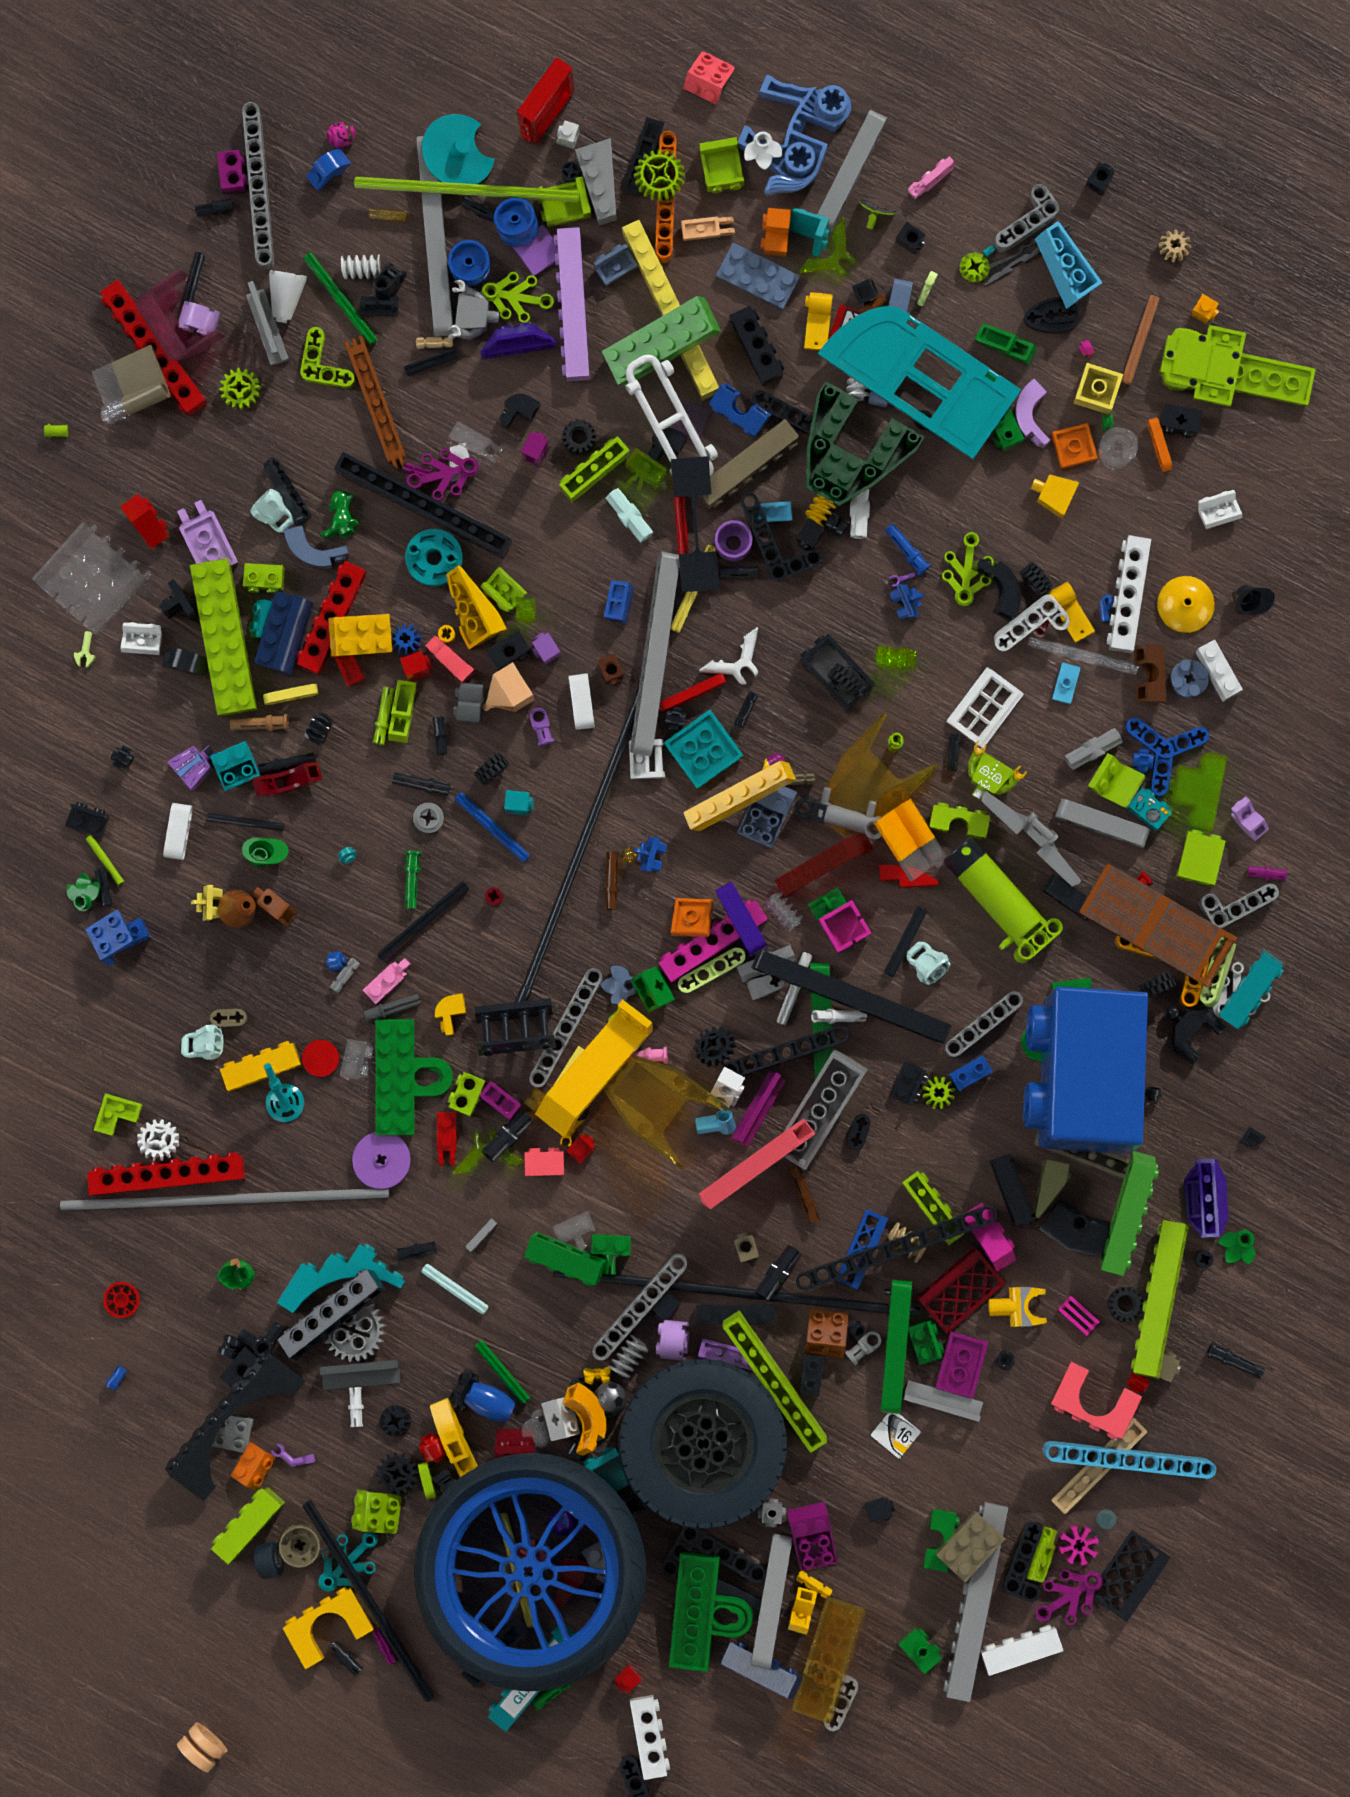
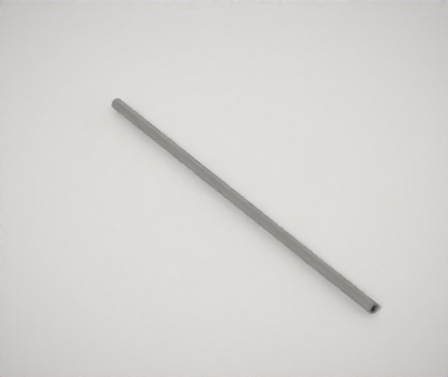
[60,1188,389,1210]

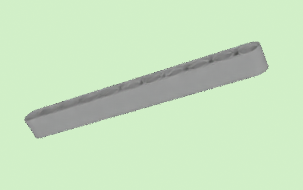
[417,136,454,337]
[630,551,679,756]

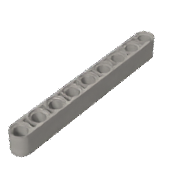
[242,102,274,270]

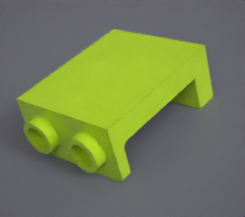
[699,137,744,194]
[538,176,592,227]
[1175,829,1226,887]

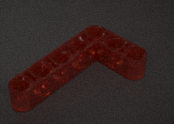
[774,833,874,897]

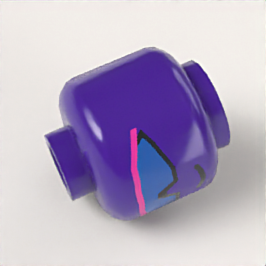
[548,1509,578,1536]

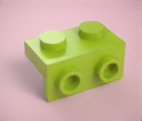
[480,567,527,612]

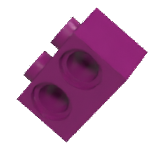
[217,150,248,194]
[521,431,550,468]
[479,1081,522,1120]

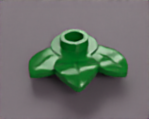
[66,873,100,911]
[1218,1230,1255,1264]

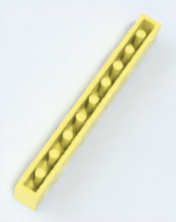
[622,220,719,401]

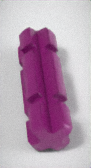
[404,463,440,483]
[372,1627,397,1664]

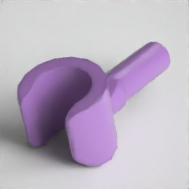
[889,572,916,587]

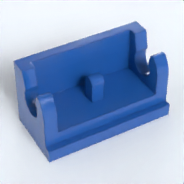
[604,580,634,624]

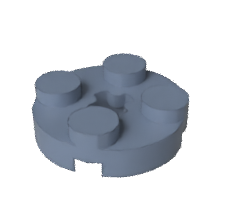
[1170,659,1209,698]

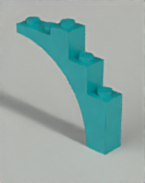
[277,1243,406,1313]

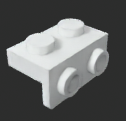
[1198,490,1242,529]
[121,622,162,655]

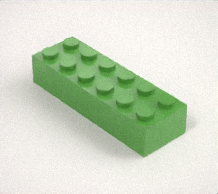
[602,296,721,386]
[1100,1151,1159,1276]

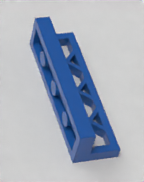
[836,1209,888,1290]

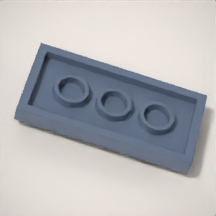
[716,243,800,311]

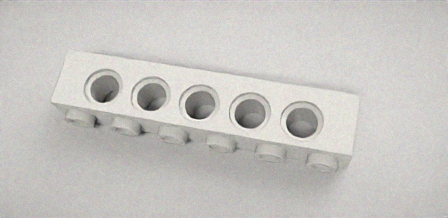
[1107,535,1151,654]

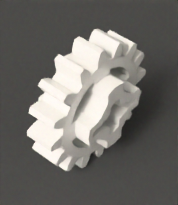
[137,1120,179,1161]

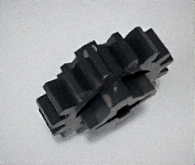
[694,1026,736,1068]
[376,1452,418,1495]

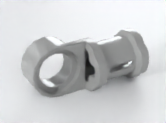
[845,1331,881,1365]

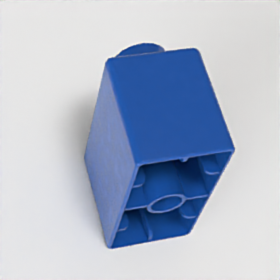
[1023,986,1148,1154]

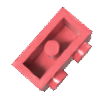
[525,1148,565,1176]

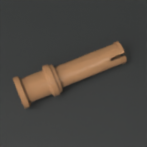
[230,714,289,732]

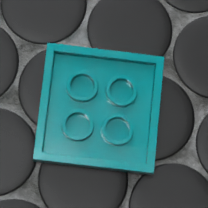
[664,710,744,789]

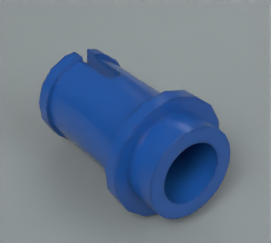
[105,1365,128,1391]

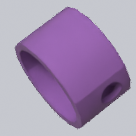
[715,520,752,562]

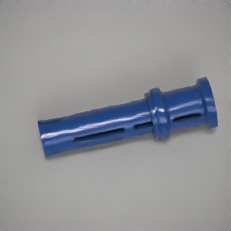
[885,523,932,576]

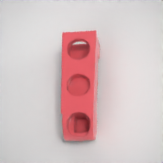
[425,636,475,683]

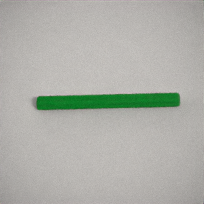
[304,252,377,345]

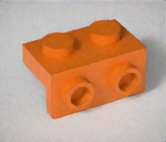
[231,1442,276,1490]

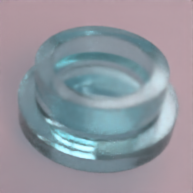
[1096,1509,1116,1529]

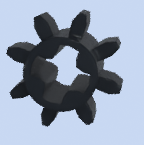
[665,706,686,731]
[110,745,134,770]

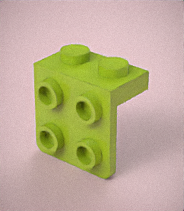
[351,1489,402,1534]

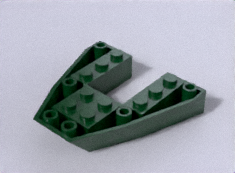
[806,381,925,506]

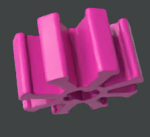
[1058,1524,1099,1565]

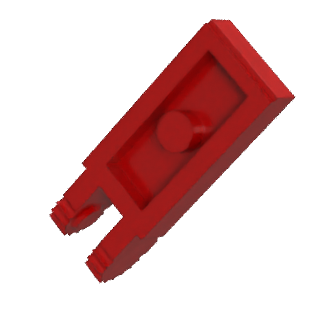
[437,1112,457,1166]

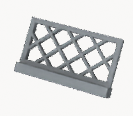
[246,281,289,366]

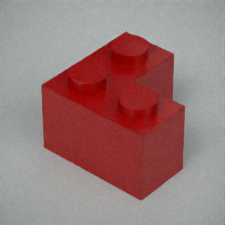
[120,494,170,549]

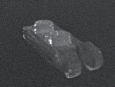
[448,421,503,463]

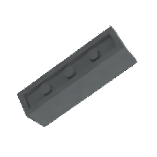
[320,1359,401,1390]

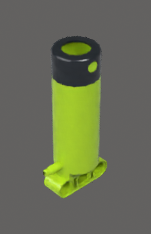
[943,837,1063,963]

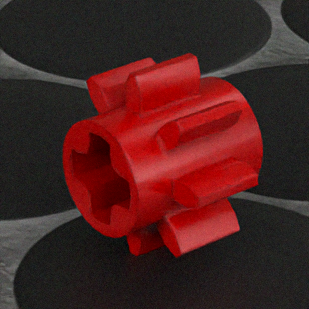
[1126,1371,1150,1394]

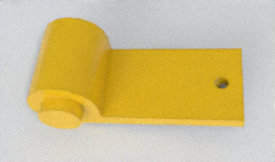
[804,292,833,351]
[1047,582,1095,643]

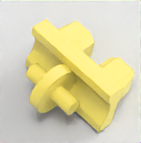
[191,885,223,921]

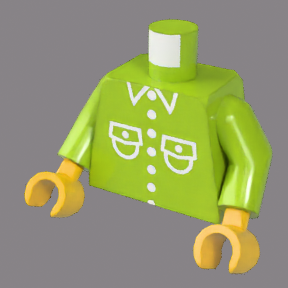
[968,741,1027,801]

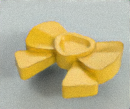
[583,1367,611,1384]

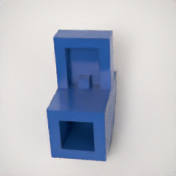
[306,149,351,190]

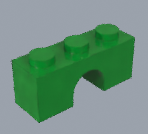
[923,1508,959,1572]

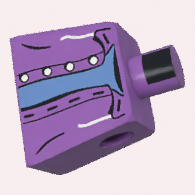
[167,745,216,791]

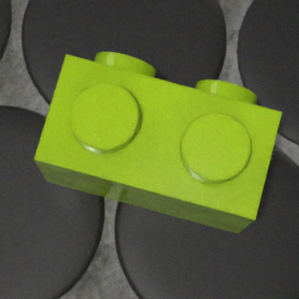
[243,563,285,594]

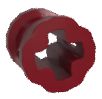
[485,887,503,906]

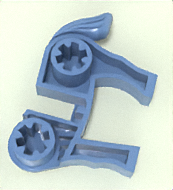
[738,75,851,196]

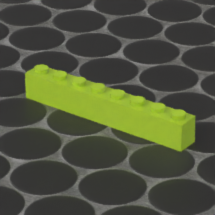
[1131,1220,1188,1379]
[723,1310,827,1453]

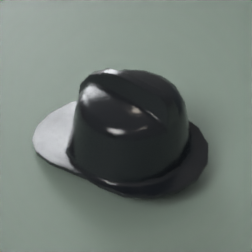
[1231,585,1275,615]

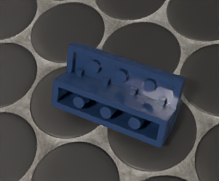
[254,591,314,677]

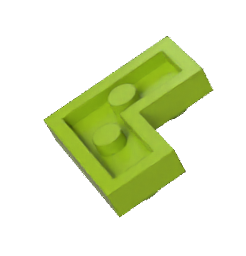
[94,1093,143,1136]

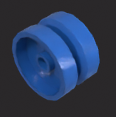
[494,198,539,247]
[448,240,491,287]

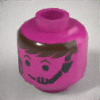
[326,121,356,148]

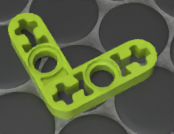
[300,327,355,388]

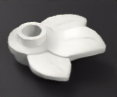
[744,132,782,170]

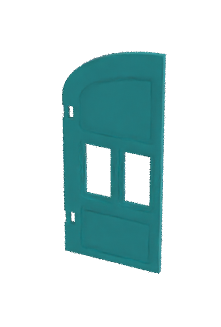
[817,306,1021,460]

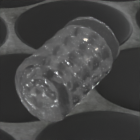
[762,892,803,934]

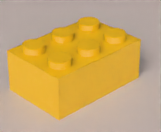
[328,614,392,657]

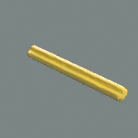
[670,545,716,633]

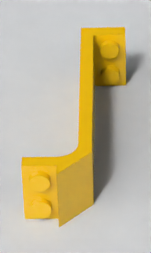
[535,999,653,1137]

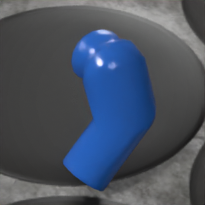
[1098,595,1114,623]

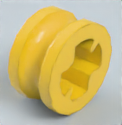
[438,625,455,643]

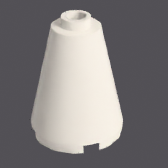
[269,270,307,323]

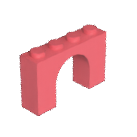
[1051,1362,1143,1441]

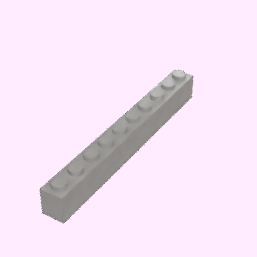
[943,1502,1008,1702]

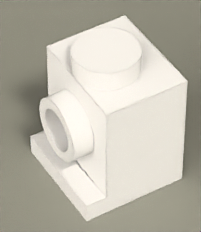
[556,121,580,149]

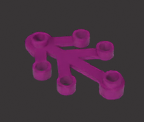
[407,448,479,501]
[1036,1569,1102,1625]

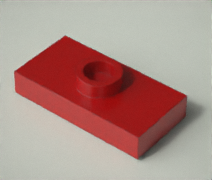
[334,655,365,687]

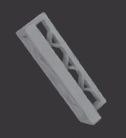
[903,1380,983,1422]

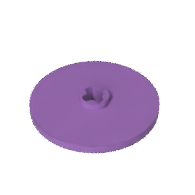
[352,1132,411,1189]

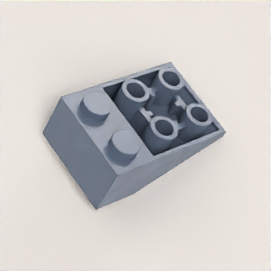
[737,787,797,849]

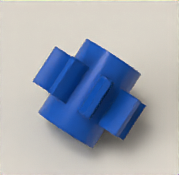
[1132,749,1154,773]

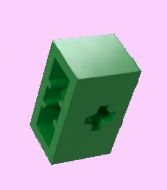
[631,966,675,1013]

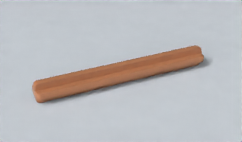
[1121,295,1159,385]

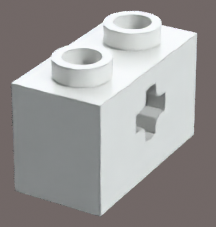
[541,1397,580,1441]

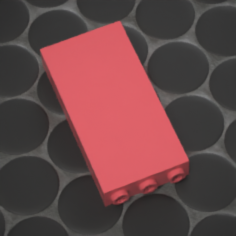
[699,1119,815,1209]

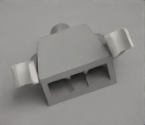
[448,280,499,340]

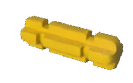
[796,1571,832,1599]

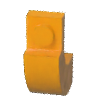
[562,1382,606,1456]

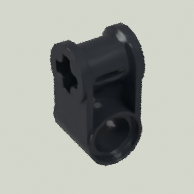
[373,262,406,300]

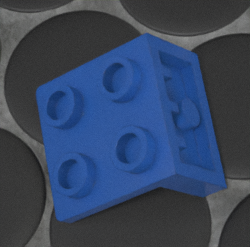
[85,910,134,967]

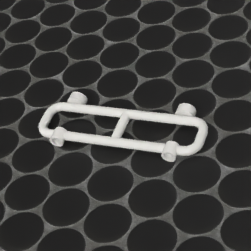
[625,355,718,476]

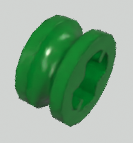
[1102,414,1113,431]

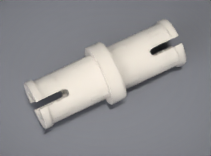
[348,1387,364,1427]

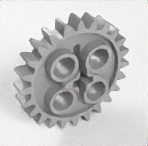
[325,1301,386,1362]

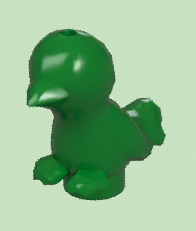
[320,490,359,540]

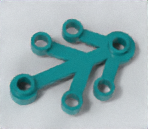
[318,1532,378,1592]

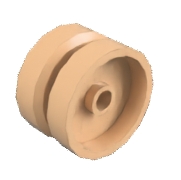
[177,1722,227,1773]

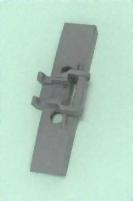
[981,790,1081,887]

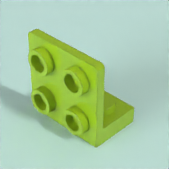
[1088,753,1145,808]

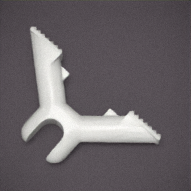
[700,627,758,685]

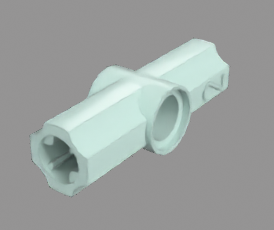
[606,488,653,543]

